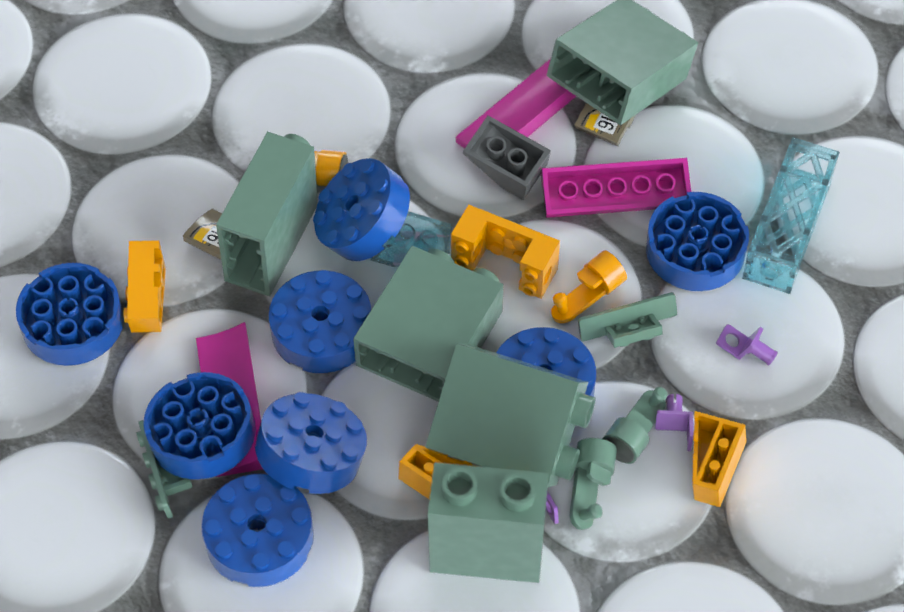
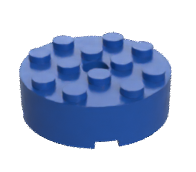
[313,158,410,261]
[646,192,749,291]
[16,263,124,366]
[269,270,371,373]
[496,327,596,397]
[144,372,256,480]
[255,392,367,494]
[202,474,314,587]

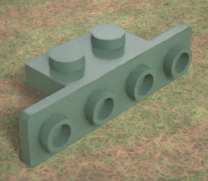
[578,292,677,348]
[136,420,193,519]

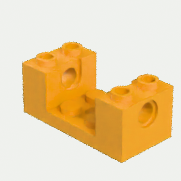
[451,204,560,299]

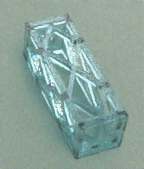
[742,137,840,294]

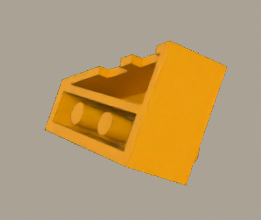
[124,240,166,333]
[692,411,746,507]
[398,444,480,500]

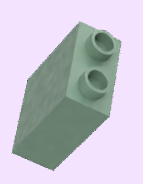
[546,0,699,126]
[216,131,318,297]
[353,246,503,402]
[425,344,596,488]
[428,462,549,583]

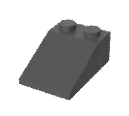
[463,115,551,200]

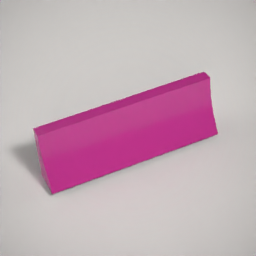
[456,59,576,149]
[540,158,692,218]
[196,322,263,477]

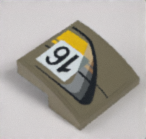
[574,103,636,146]
[183,209,222,260]

